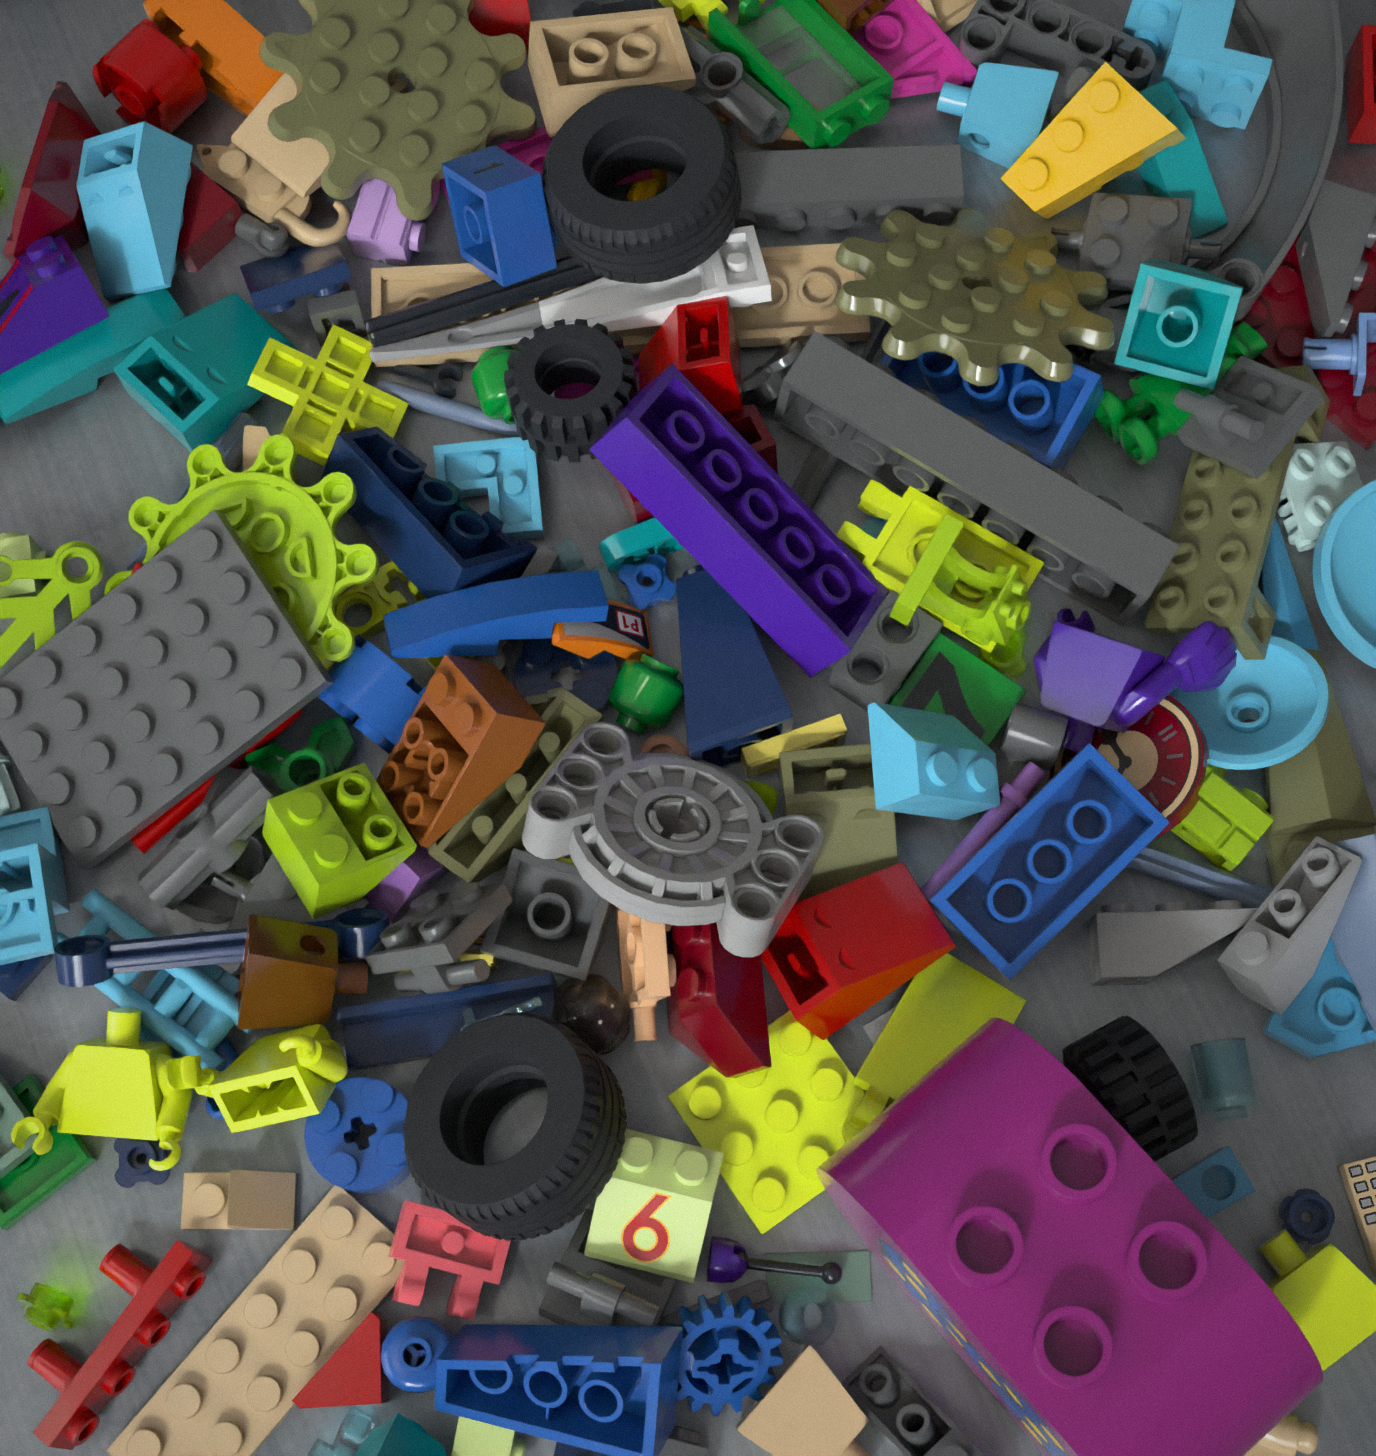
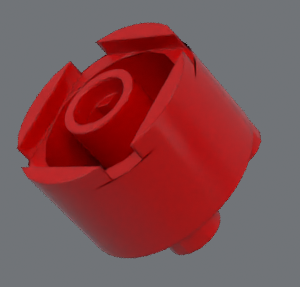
[92,19,208,134]

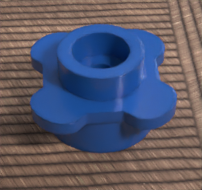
[618,554,676,610]

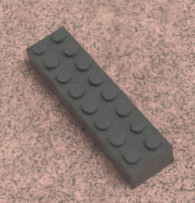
[773,331,1180,627]

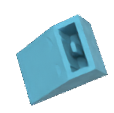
[76,121,193,301]

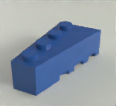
[434,1324,683,1456]

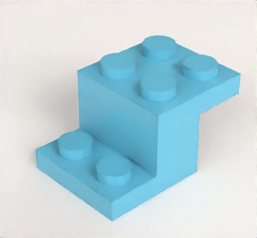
[1122,0,1273,130]
[0,807,70,965]

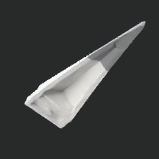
[369,225,772,362]

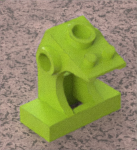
[889,513,1031,646]

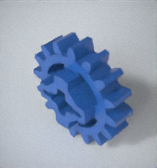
[664,1291,783,1416]

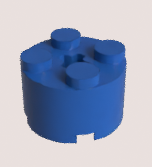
[318,634,426,755]
[304,1077,410,1194]

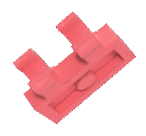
[388,1200,511,1320]

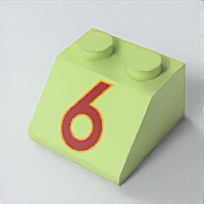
[584,1129,724,1283]

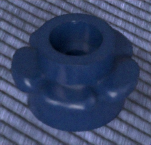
[1279,1189,1335,1245]

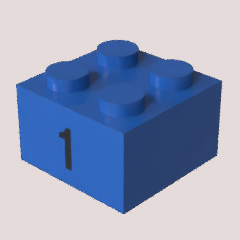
[441,145,558,287]

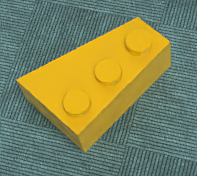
[1000,62,1187,219]

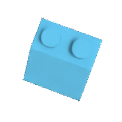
[868,702,1000,820]

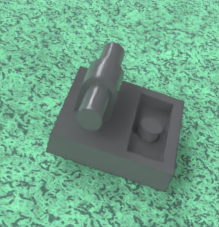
[1174,356,1325,479]
[364,882,513,994]
[539,1208,678,1326]

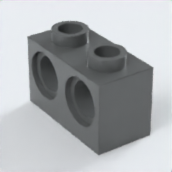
[829,589,943,712]

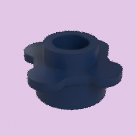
[114,1138,170,1188]

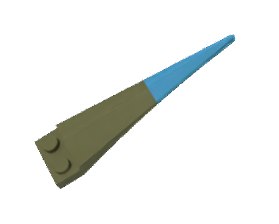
[1261,516,1376,888]

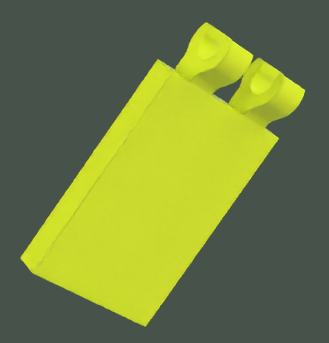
[836,480,1044,653]
[848,953,1027,1130]

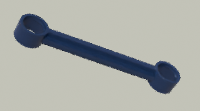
[54,908,390,987]

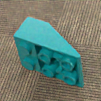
[113,293,301,452]

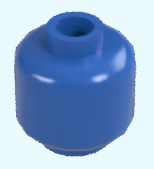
[380,1316,455,1393]

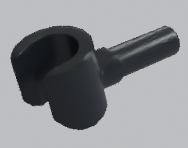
[395,363,463,399]

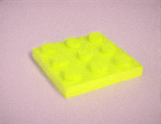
[668,1011,865,1235]

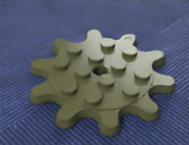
[259,0,537,221]
[835,208,1115,386]

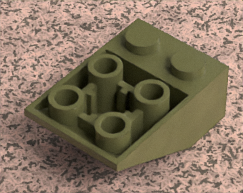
[778,743,898,903]

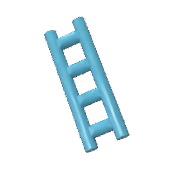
[54,889,254,1071]

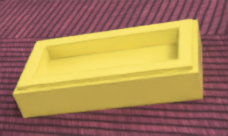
[741,713,847,779]

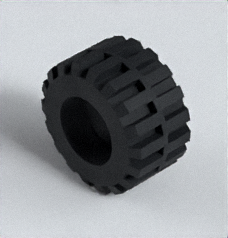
[504,319,638,463]
[1062,1016,1198,1162]

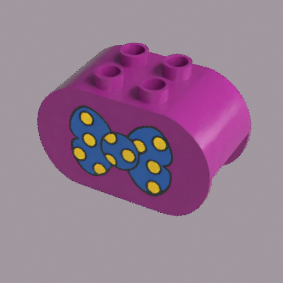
[816,1017,1324,1456]

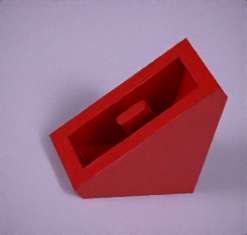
[292,1312,389,1409]

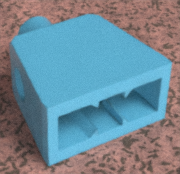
[936,62,1059,169]

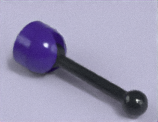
[707,1236,843,1285]

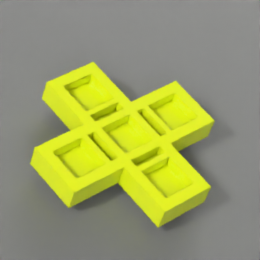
[247,324,409,466]

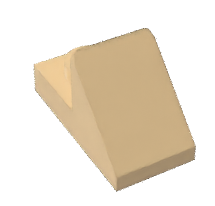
[181,1170,298,1230]

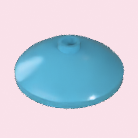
[1169,636,1329,770]

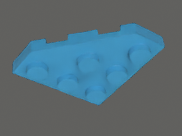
[1261,938,1376,1059]

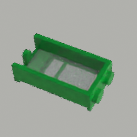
[707,0,894,149]

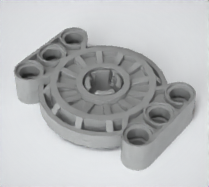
[522,722,824,957]

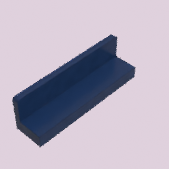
[335,974,563,1071]

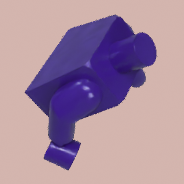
[1033,608,1237,752]

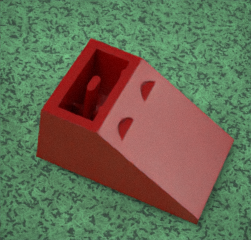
[761,862,956,1040]

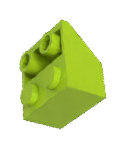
[262,763,417,919]

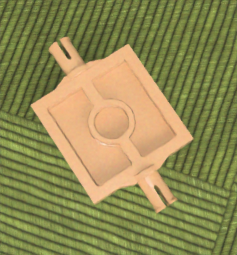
[615,906,676,1042]

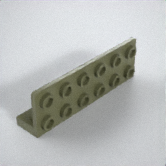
[1144,365,1330,660]

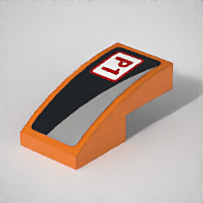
[551,600,654,660]

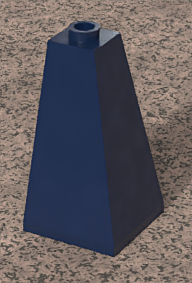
[676,564,794,769]

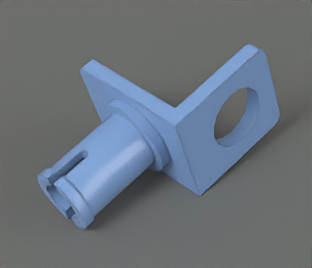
[1302,313,1376,396]

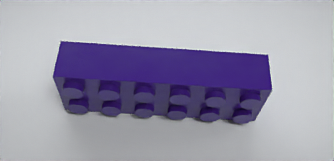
[589,363,888,677]

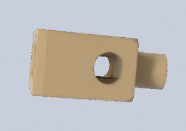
[736,1345,871,1456]

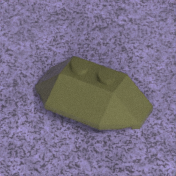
[428,687,604,884]

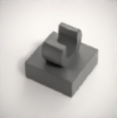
[306,282,368,346]

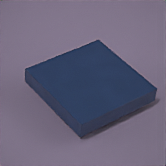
[240,243,352,313]

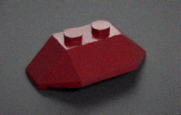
[3,81,102,265]
[666,922,772,1078]

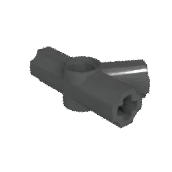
[679,26,791,145]
[138,765,284,910]

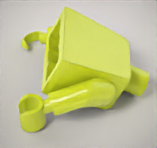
[11,1008,193,1171]
[166,1024,348,1133]

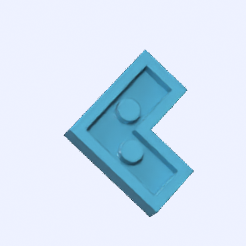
[433,437,544,540]

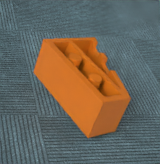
[143,0,284,117]

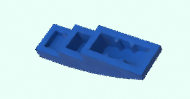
[384,570,609,658]

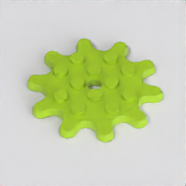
[104,434,380,662]

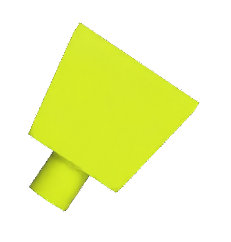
[1258,1229,1376,1371]

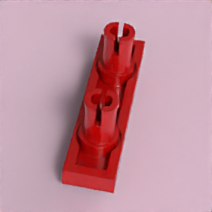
[27,1240,213,1450]

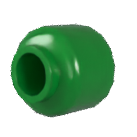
[471,345,519,425]
[608,653,684,735]

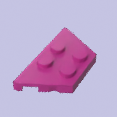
[853,0,978,99]

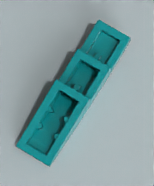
[0,288,186,424]

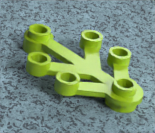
[0,541,104,669]

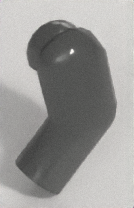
[235,213,289,259]

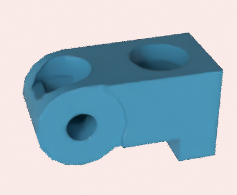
[1171,1146,1256,1218]

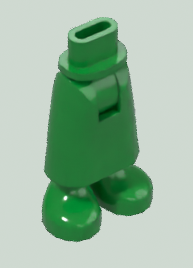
[1093,322,1268,465]

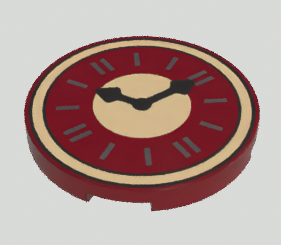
[1050,695,1210,838]

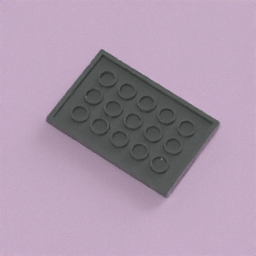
[0,510,334,870]

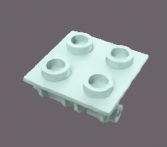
[1278,441,1363,552]

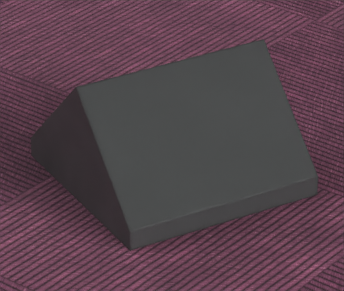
[480,848,612,983]

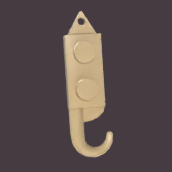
[196,142,351,247]

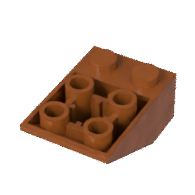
[376,654,546,848]

